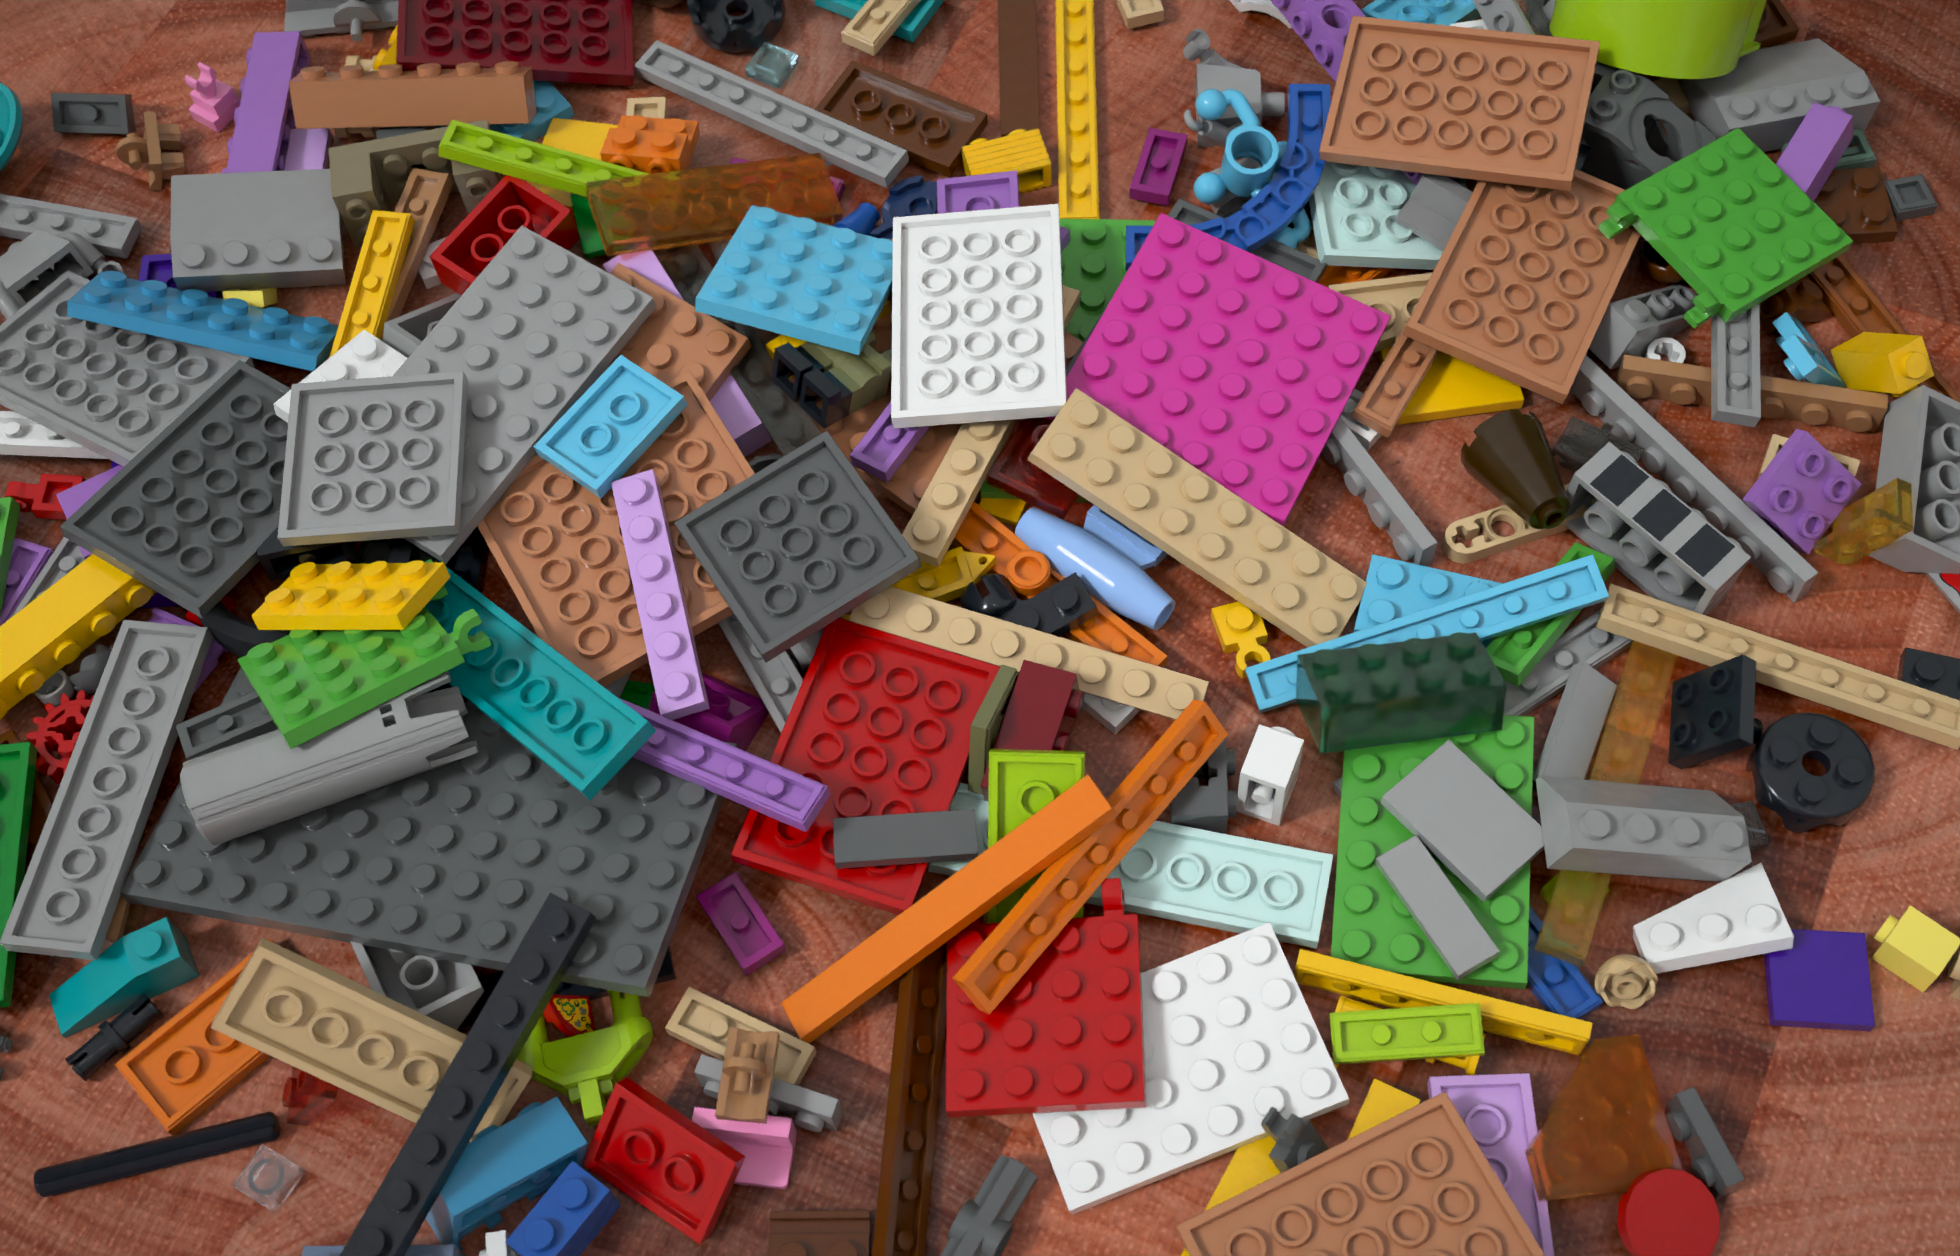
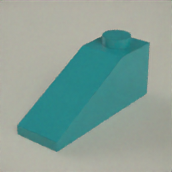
[49,917,200,1038]

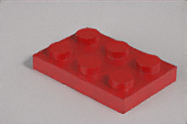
[582,1077,746,1244]

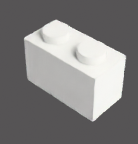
[1237,724,1304,826]

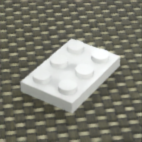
[273,330,407,423]

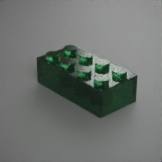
[1296,632,1506,753]

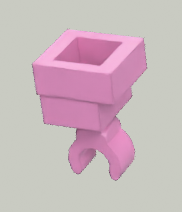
[185,62,240,133]

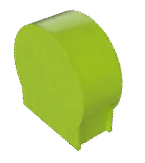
[1549,0,1767,79]

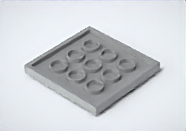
[277,371,468,547]

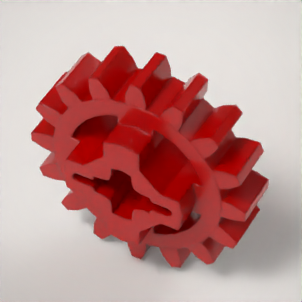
[26,690,95,784]

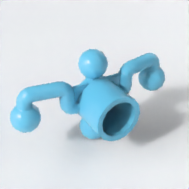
[1193,88,1311,249]

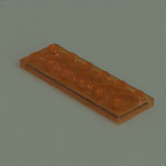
[586,153,844,256]

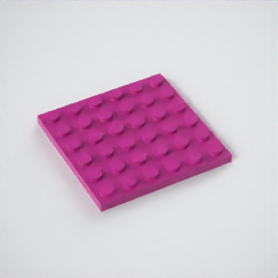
[1047,213,1391,526]

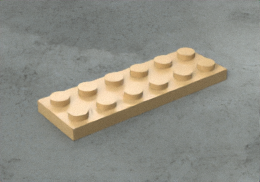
[211,937,533,1143]

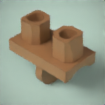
[116,112,184,191]
[715,1027,780,1124]

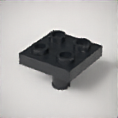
[1668,654,1763,770]

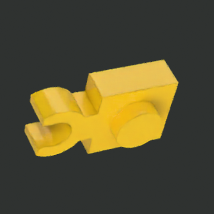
[1211,601,1270,679]

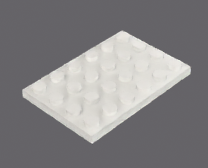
[891,204,1067,428]
[1032,922,1349,1215]

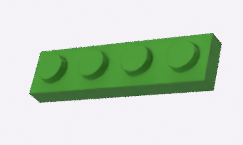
[1478,542,1615,687]

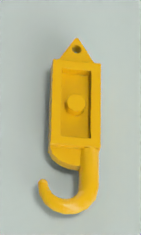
[842,546,997,621]

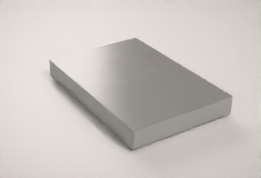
[1380,740,1545,902]

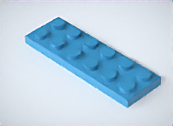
[67,271,339,371]

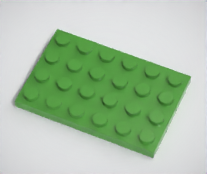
[1331,706,1534,989]

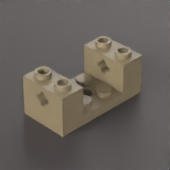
[328,119,505,248]

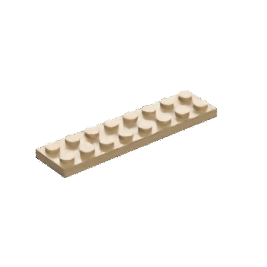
[1027,388,1367,648]

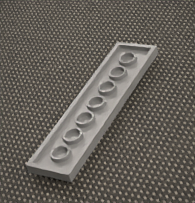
[0,620,213,960]

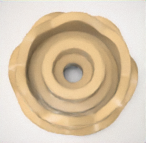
[1595,954,1658,1009]

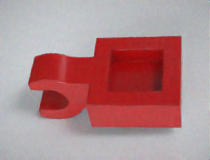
[5,474,86,520]

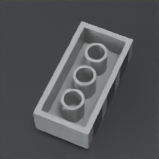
[1565,442,1751,616]

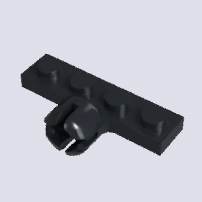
[960,572,1100,637]

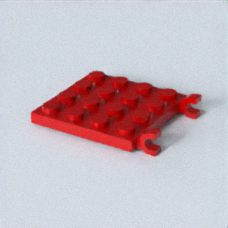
[946,878,1146,1118]

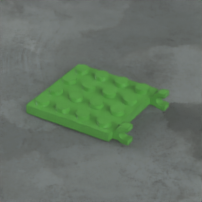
[1598,128,1853,329]
[237,559,492,749]

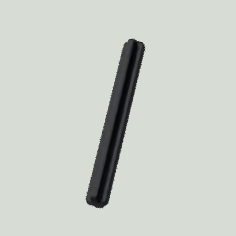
[34,1111,280,1197]

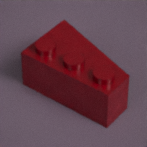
[980,660,1084,802]

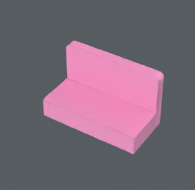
[692,1107,797,1190]

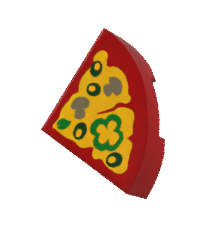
[543,995,595,1037]

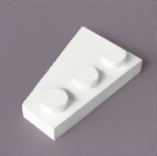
[1633,863,1794,974]

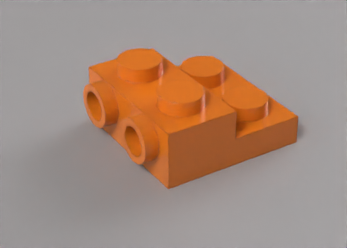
[600,115,700,183]

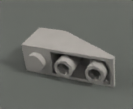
[1589,284,1696,369]

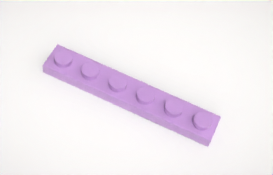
[611,469,709,720]

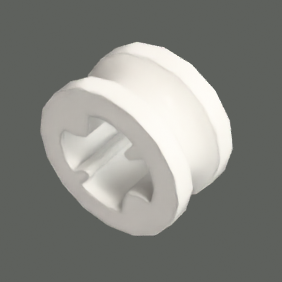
[1644,337,1686,363]

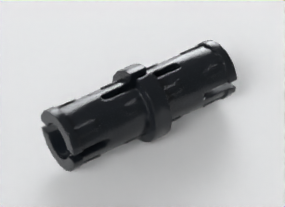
[65,993,164,1081]

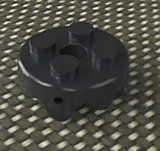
[687,0,785,53]
[1746,712,1875,833]

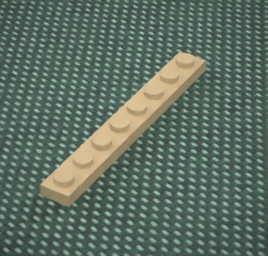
[902,285,1080,567]
[1596,584,1960,750]
[849,586,1209,720]

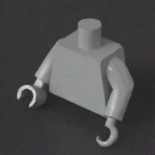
[1183,29,1285,149]
[0,229,125,320]

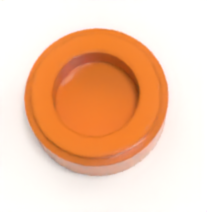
[1006,550,1051,596]

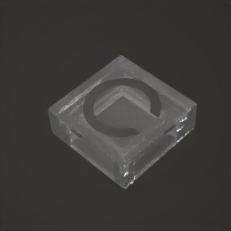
[232,1144,305,1214]

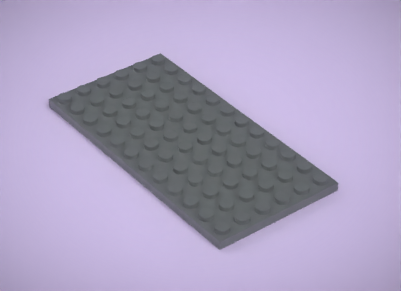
[120,667,738,997]

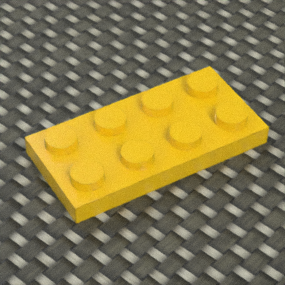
[251,560,450,630]

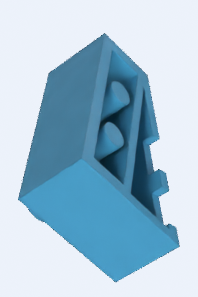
[425,1096,588,1251]

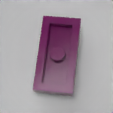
[1130,127,1188,206]
[696,872,786,976]

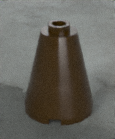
[1461,409,1570,529]

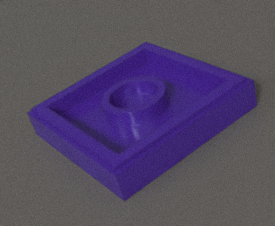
[1764,929,1875,1031]

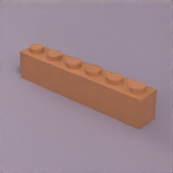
[288,61,537,129]

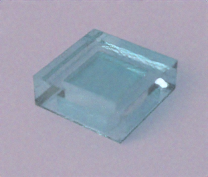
[745,42,799,90]

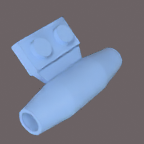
[1015,505,1176,630]

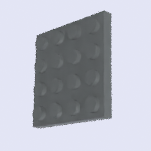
[674,431,922,663]

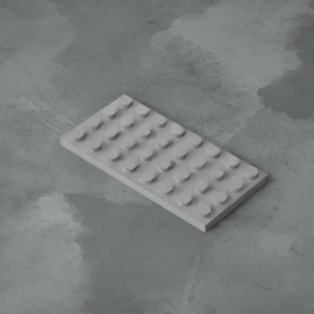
[393,225,657,564]

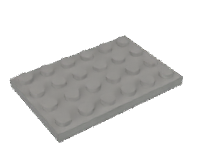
[0,270,255,467]

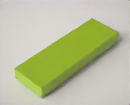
[1330,1003,1485,1065]

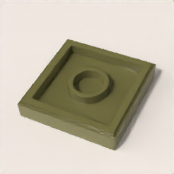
[968,665,1018,795]

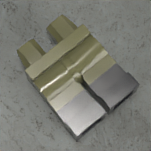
[771,331,892,429]

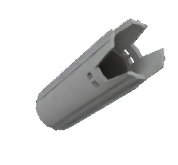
[180,670,479,845]

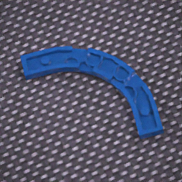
[1125,84,1331,271]

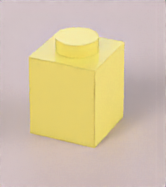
[1871,905,1960,993]

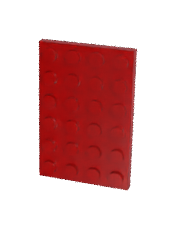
[731,618,1000,915]

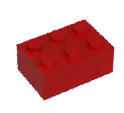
[429,175,580,295]

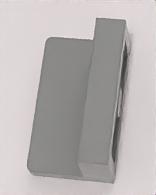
[1395,173,1473,251]

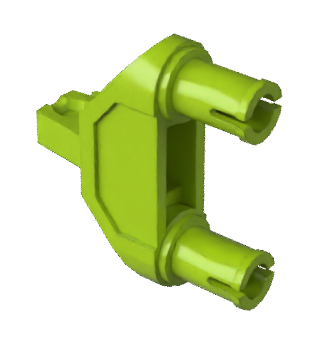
[517,990,653,1127]

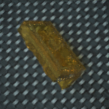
[1814,478,1913,566]

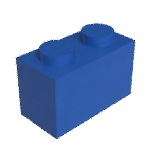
[505,1161,621,1256]

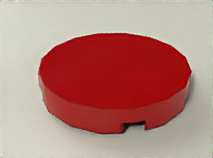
[1617,1168,1720,1256]

